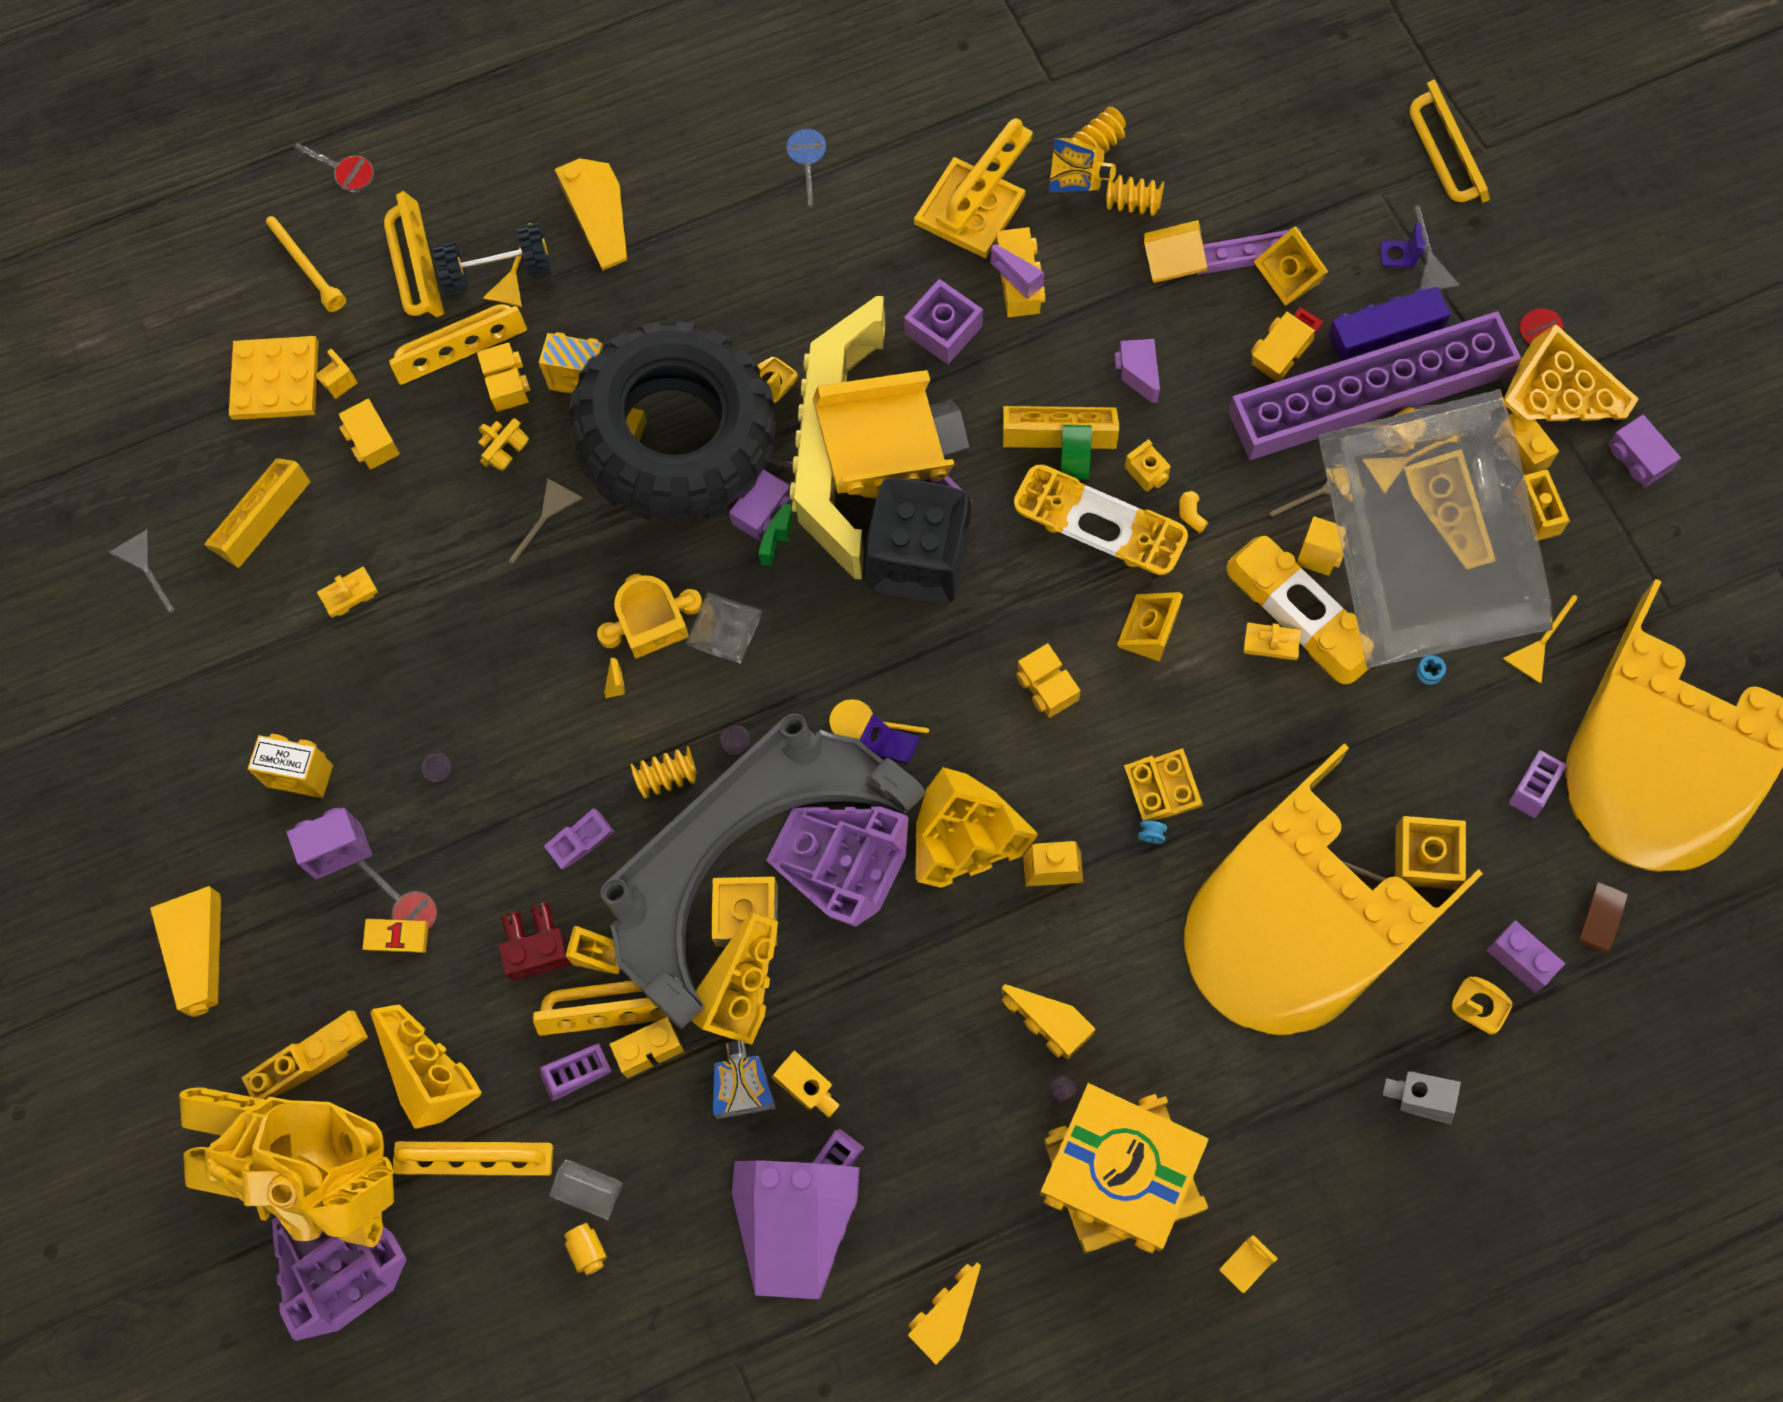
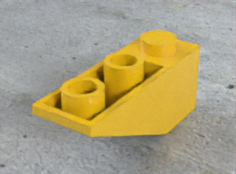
[1001,984,1095,1060]
[908,1262,981,1365]

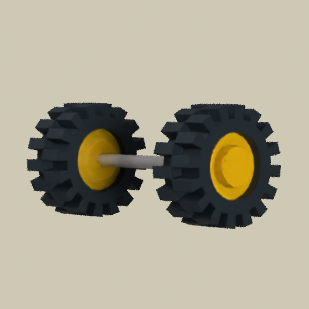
[433,222,551,295]

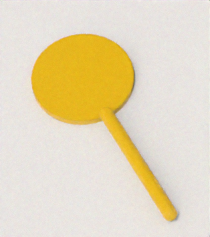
[830,700,929,741]

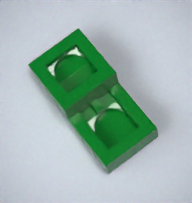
[1060,425,1092,480]
[758,504,793,567]

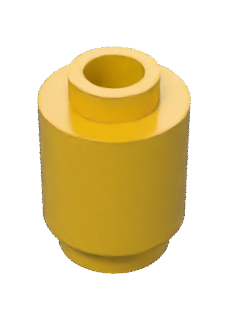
[564,1223,607,1275]

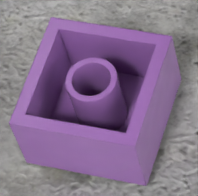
[904,279,983,365]
[286,808,373,880]

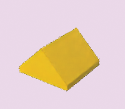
[1144,220,1208,283]
[1253,226,1328,306]
[1117,592,1183,662]

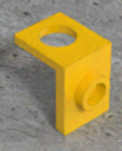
[1219,1235,1278,1293]

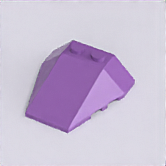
[766,807,908,927]
[732,1161,860,1299]
[272,1217,407,1341]

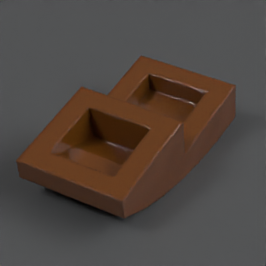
[1577,882,1627,954]

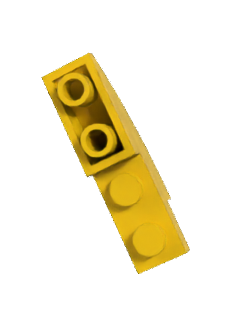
[241,1010,368,1100]

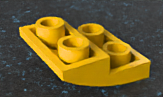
[1124,748,1203,821]

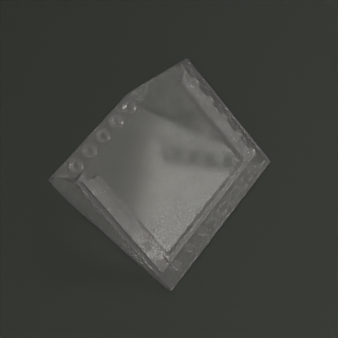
[1318,389,1552,668]

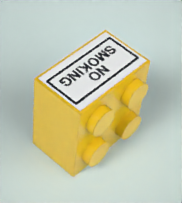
[248,734,333,798]

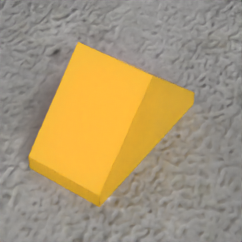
[566,926,620,974]

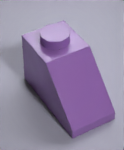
[1114,339,1160,403]

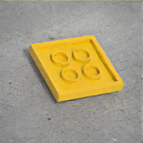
[914,157,1025,259]
[229,336,319,420]

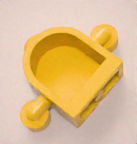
[597,574,703,659]

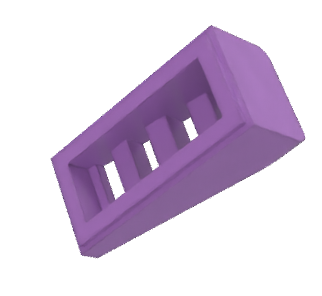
[991,244,1045,299]
[1509,750,1567,818]
[540,1043,611,1101]
[813,1129,864,1166]

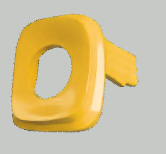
[757,357,798,404]
[1452,977,1512,1035]

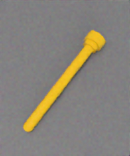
[266,216,346,312]

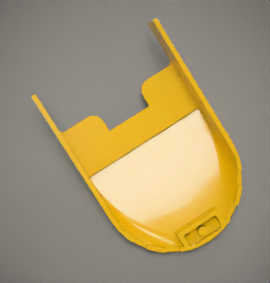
[1564,579,1783,872]
[1184,743,1483,1035]

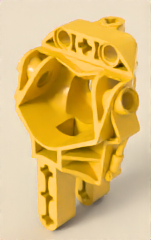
[179,1088,394,1248]

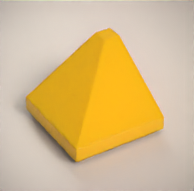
[604,658,625,698]

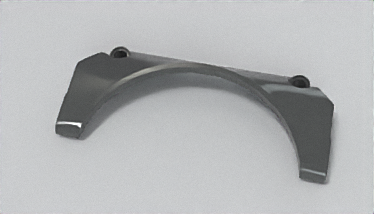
[600,714,926,1030]

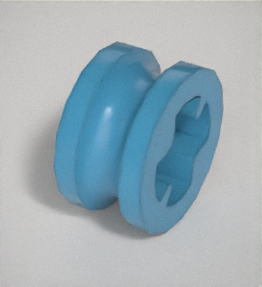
[1416,655,1446,685]
[1138,820,1167,844]

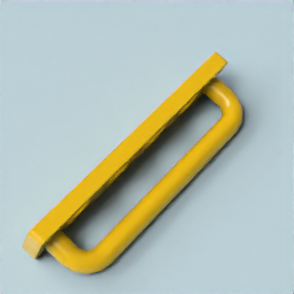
[1409,79,1490,203]
[936,118,1033,234]
[384,191,444,318]
[389,304,527,385]
[533,981,667,1036]
[393,1141,554,1176]

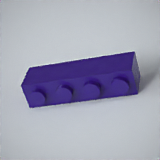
[1328,287,1451,361]

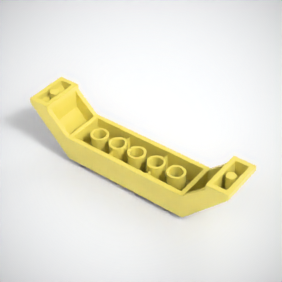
[790,296,885,579]

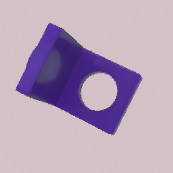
[1380,224,1425,267]
[860,715,920,764]

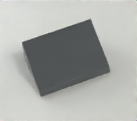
[930,399,969,457]

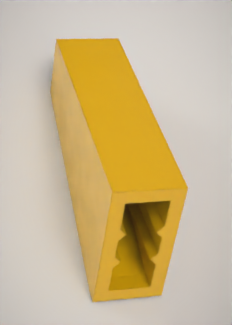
[150,886,221,1017]

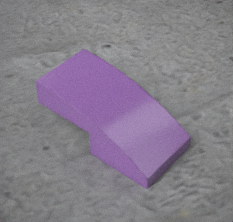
[544,808,615,869]

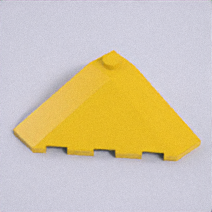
[1502,324,1638,422]

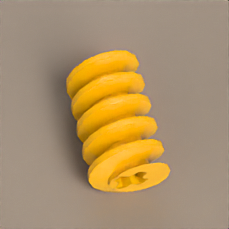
[1070,107,1126,153]
[1106,175,1164,216]
[631,746,697,799]

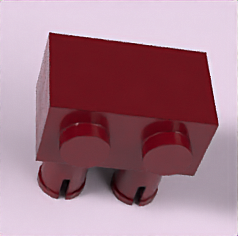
[499,903,572,982]

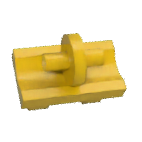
[478,418,529,472]
[317,567,378,618]
[1243,623,1301,661]

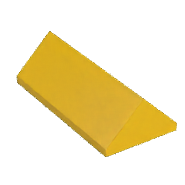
[1003,406,1119,449]
[204,458,311,568]

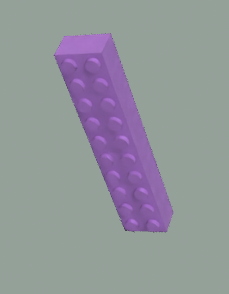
[1228,311,1522,461]

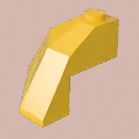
[916,767,1038,888]

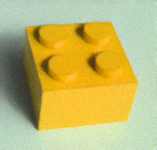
[1395,816,1466,890]

